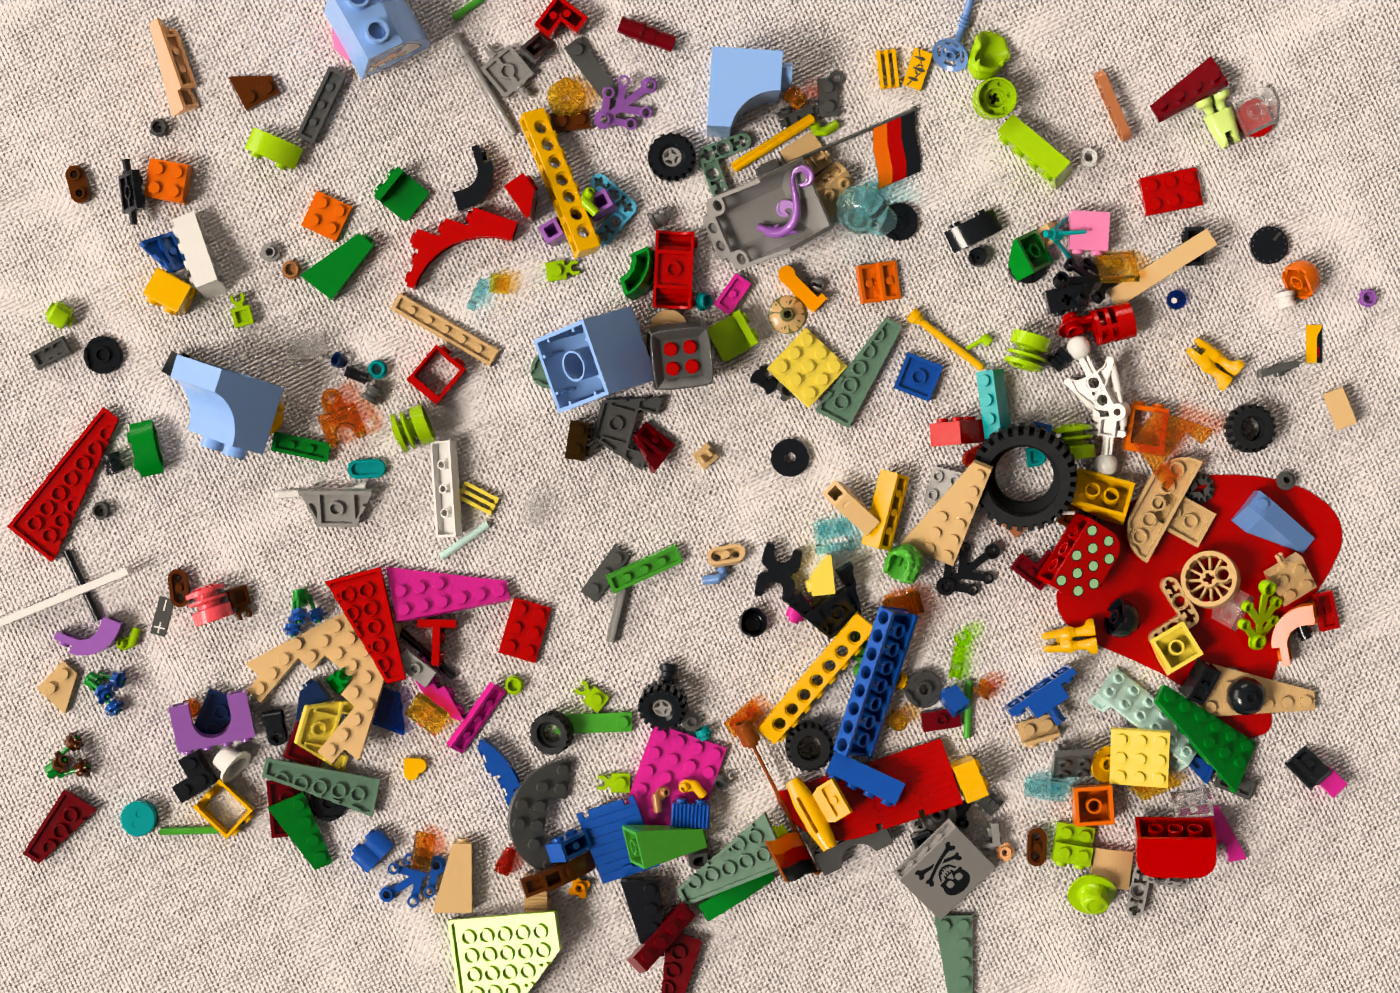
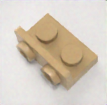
[813,161,854,206]
[1016,713,1061,748]

